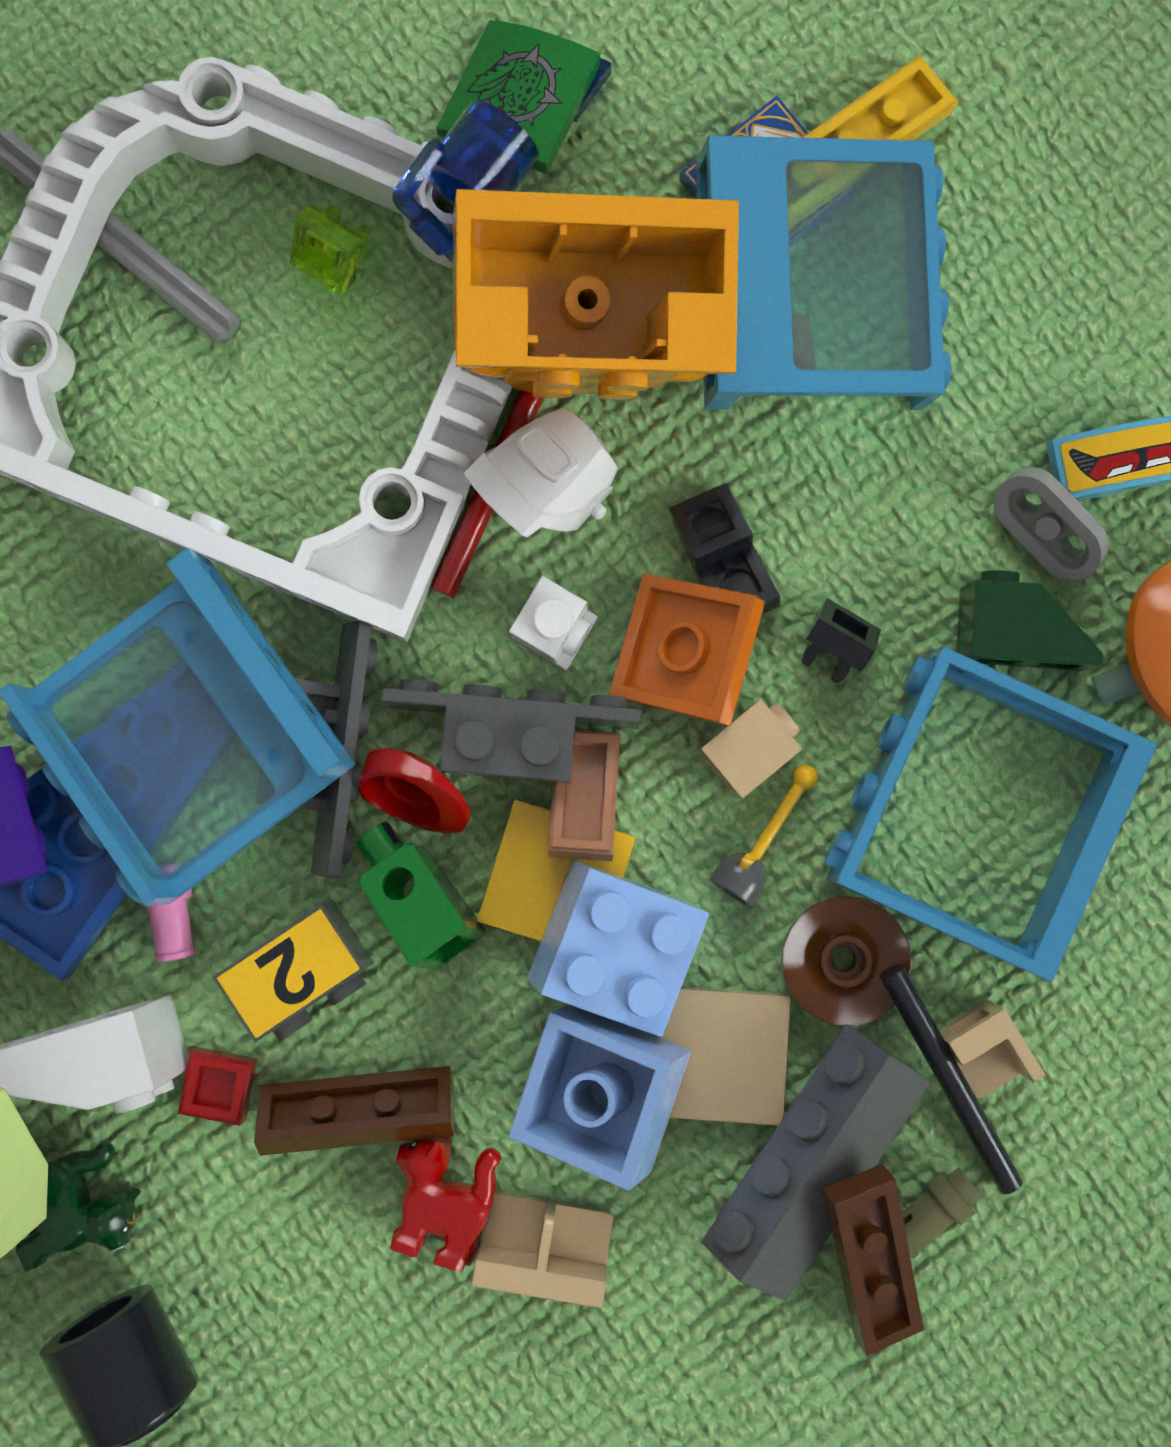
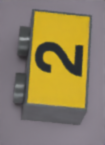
[212,900,374,1043]

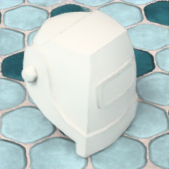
[463,408,618,538]

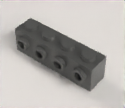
[701,1024,931,1301]

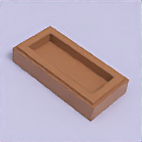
[548,730,620,861]

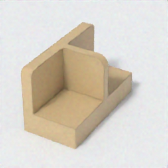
[471,1191,613,1308]

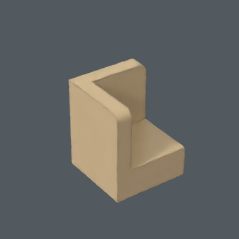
[939,1000,1045,1098]

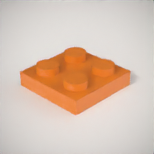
[609,573,765,726]

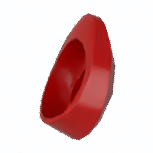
[358,747,471,834]

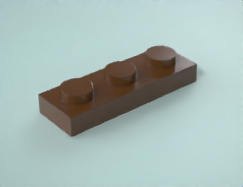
[254,1066,454,1156]
[823,1163,924,1356]

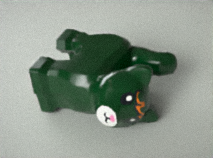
[16,1142,141,1272]

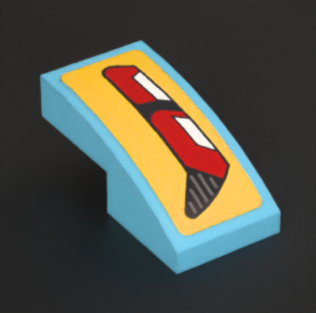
[1046,416,1171,501]

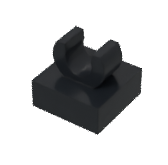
[802,598,881,684]

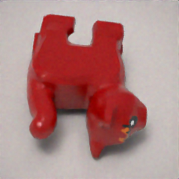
[390,1136,501,1272]

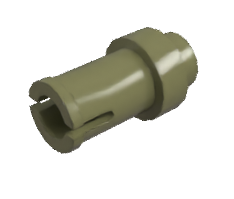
[902,1167,983,1259]

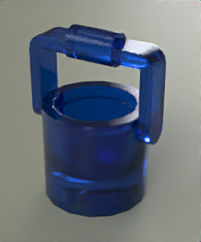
[392,100,539,263]

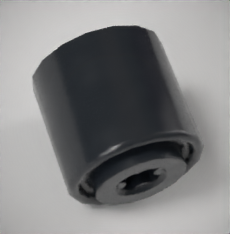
[39,1284,198,1447]

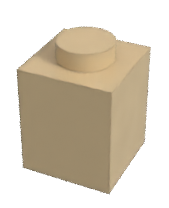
[697,699,802,799]

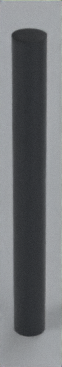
[879,964,1023,1194]

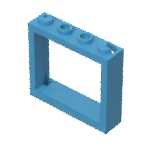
[824,646,1158,982]

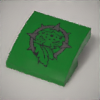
[436,20,600,175]

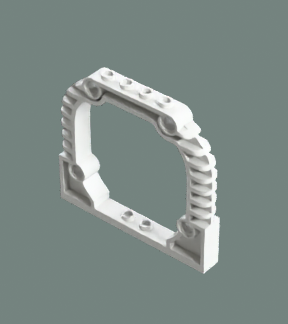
[0,57,512,643]

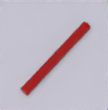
[431,390,544,599]

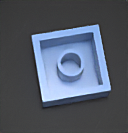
[527,859,710,1037]
[509,1005,692,1191]

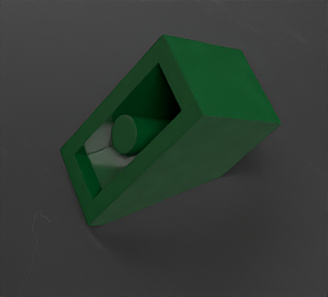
[956,570,1102,671]

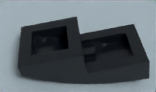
[669,483,780,614]

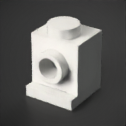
[509,576,598,671]

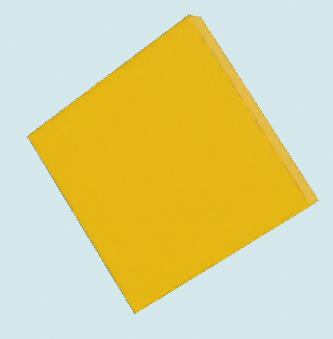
[477,799,636,941]

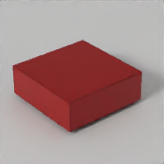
[178,1047,258,1126]

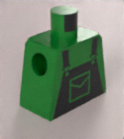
[356,822,487,970]

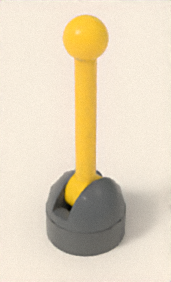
[709,765,818,908]

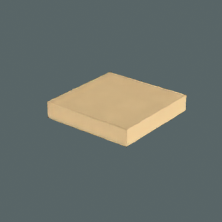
[659,986,791,1126]

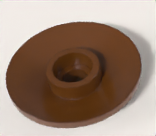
[781,896,911,1026]

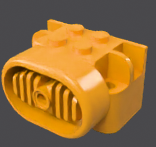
[453,189,739,400]

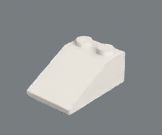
[0,994,189,1114]

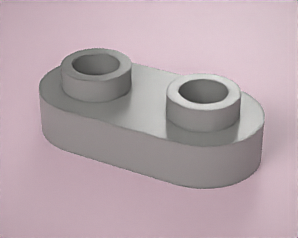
[993,467,1109,582]

